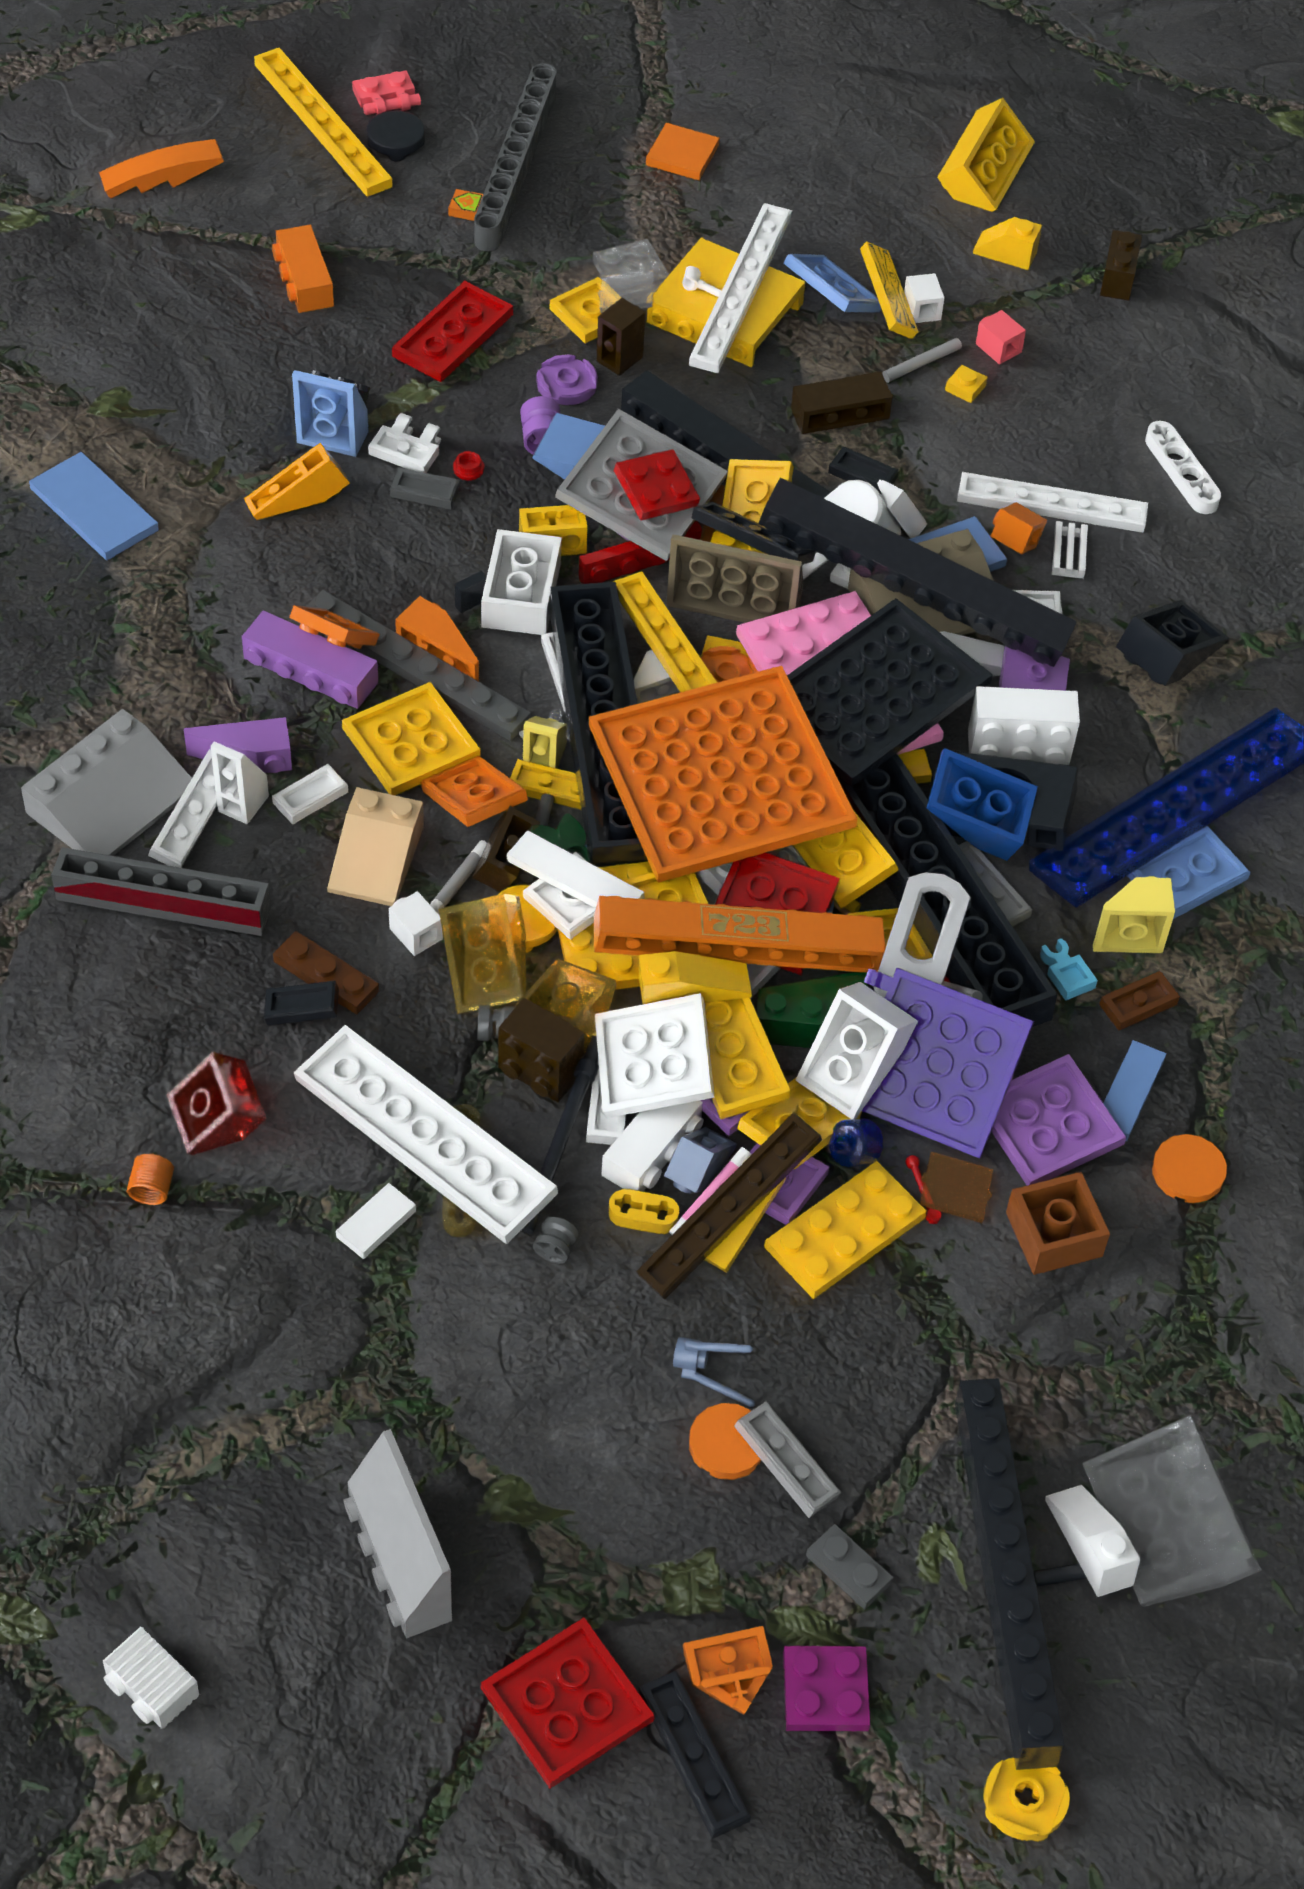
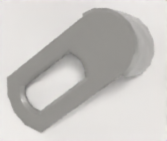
[873,872,971,998]

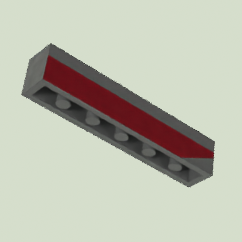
[51,847,271,936]

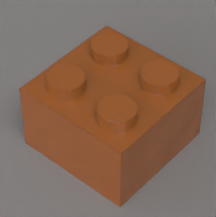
[1006,1172,1110,1275]

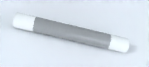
[430,840,487,914]

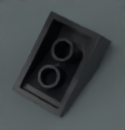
[1116,600,1229,686]

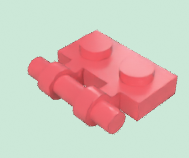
[352,70,421,116]

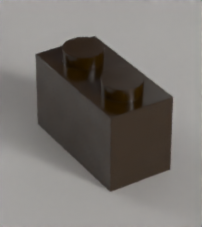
[1100,230,1142,301]
[596,298,646,376]
[472,806,540,892]

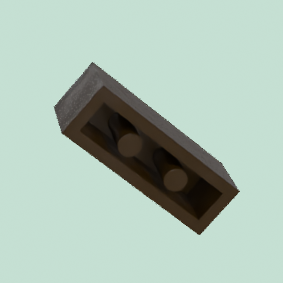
[791,371,893,434]

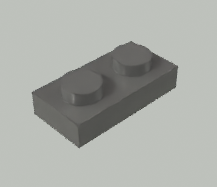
[806,1524,893,1610]

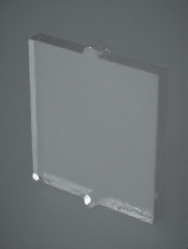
[598,269,657,313]

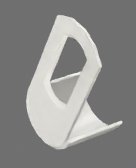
[802,480,901,580]

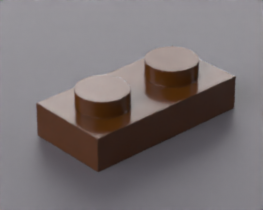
[1099,971,1180,1031]

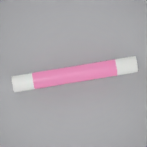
[669,1147,752,1235]

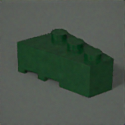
[756,972,867,1048]

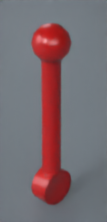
[905,1155,941,1224]

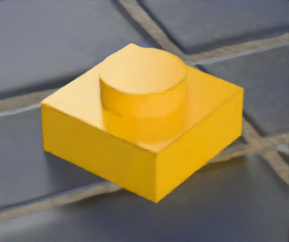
[945,364,988,403]

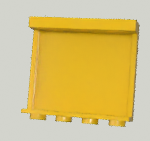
[647,238,806,368]

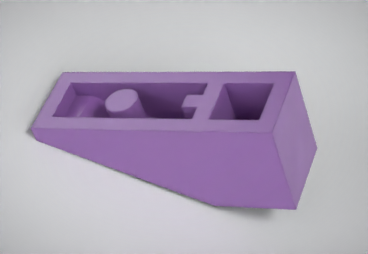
[184,717,292,773]

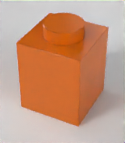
[990,502,1048,554]

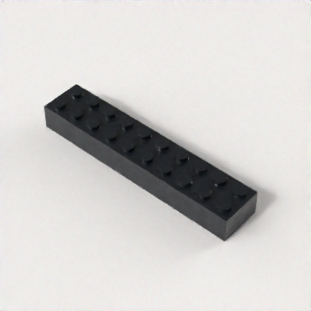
[549,582,648,867]
[836,753,1057,1027]

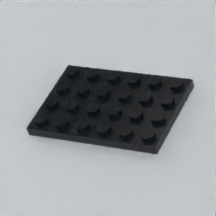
[787,598,993,787]

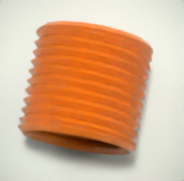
[126,1154,174,1205]

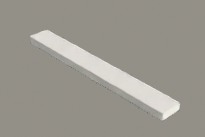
[689,203,792,373]

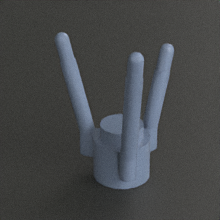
[673,1337,755,1408]

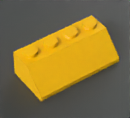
[937,98,1035,212]

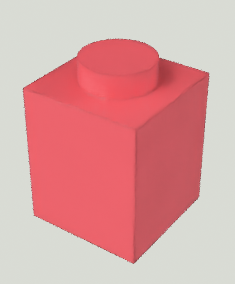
[976,310,1026,365]

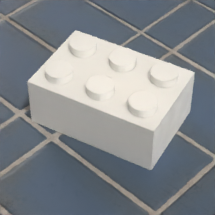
[481,529,562,635]
[968,686,1080,765]

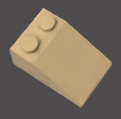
[327,787,424,906]

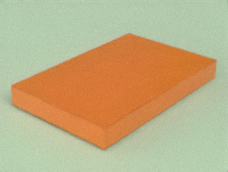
[420,756,528,827]

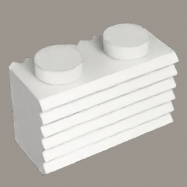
[103,1627,199,1729]

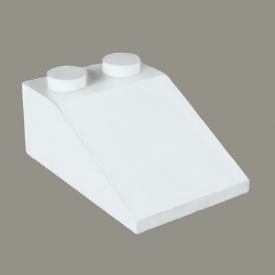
[796,982,918,1120]

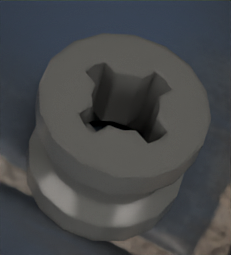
[533,1217,579,1264]

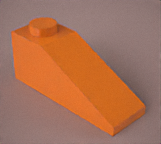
[395,596,479,682]

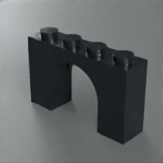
[942,751,1078,851]

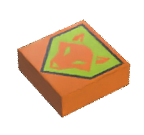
[448,189,483,221]

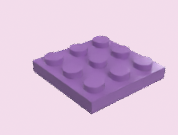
[992,1054,1126,1185]

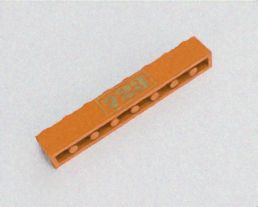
[593,896,885,973]

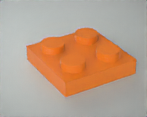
[289,605,380,649]

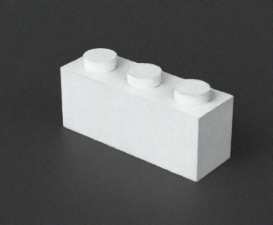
[602,1100,704,1192]

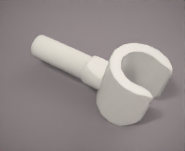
[682,266,722,297]

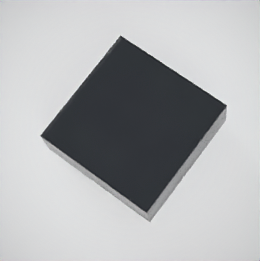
[455,571,487,613]

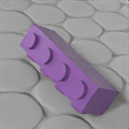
[242,610,378,709]

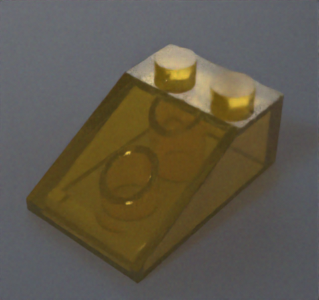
[438,894,526,1014]

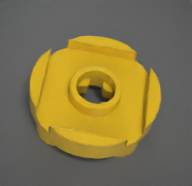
[983,1758,1070,1842]

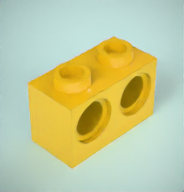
[519,505,587,556]

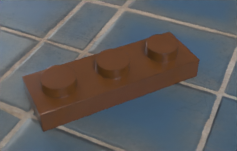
[273,931,379,1015]

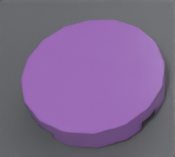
[536,354,598,405]

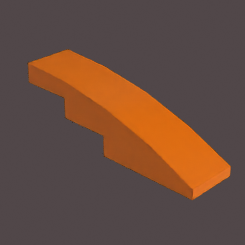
[99,139,224,199]

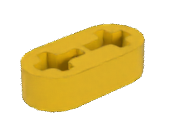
[609,1189,679,1234]

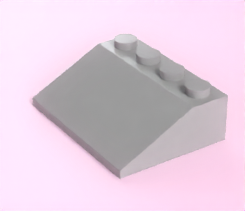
[21,709,192,856]
[343,1429,452,1639]

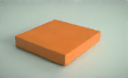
[645,123,720,180]

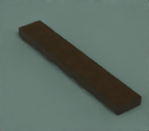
[636,1112,822,1300]

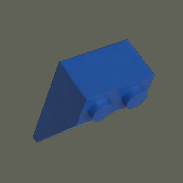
[927,748,1038,861]

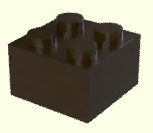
[498,998,584,1103]

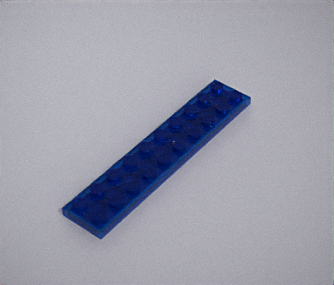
[1029,708,1304,908]

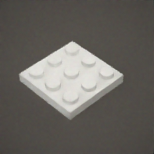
[595,993,715,1118]

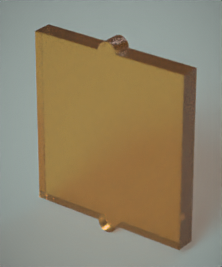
[920,1151,993,1223]

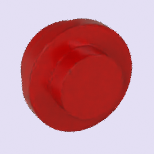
[453,451,484,480]

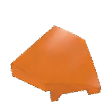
[682,1626,773,1715]

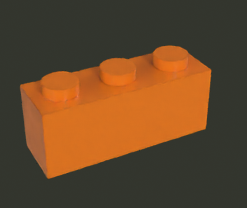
[272,224,334,313]

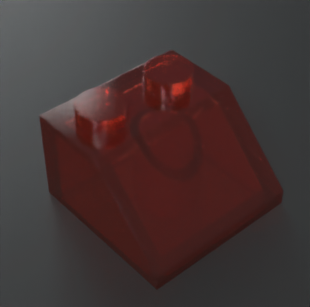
[166,1052,267,1155]

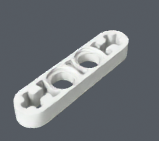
[1145,421,1221,514]

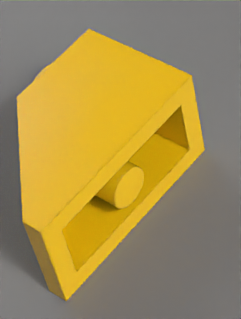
[973,217,1042,270]

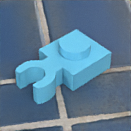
[1040,939,1098,1001]

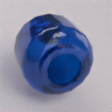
[829,1118,883,1167]

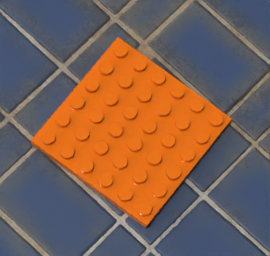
[589,665,857,883]

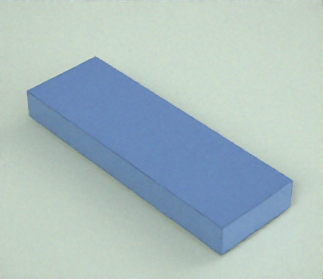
[1103,1040,1167,1141]

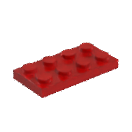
[392,281,513,382]

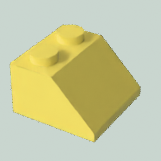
[1093,876,1175,953]

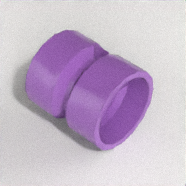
[520,396,561,455]

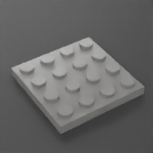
[555,409,728,561]

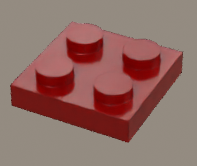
[614,449,700,521]

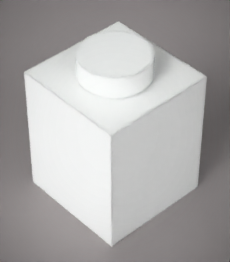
[904,273,945,323]
[389,891,443,956]

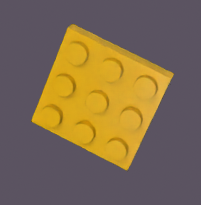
[342,682,480,795]

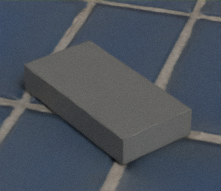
[390,467,460,510]

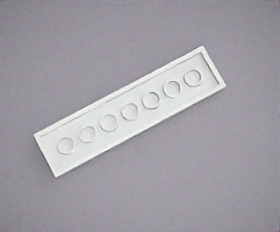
[294,1025,558,1244]

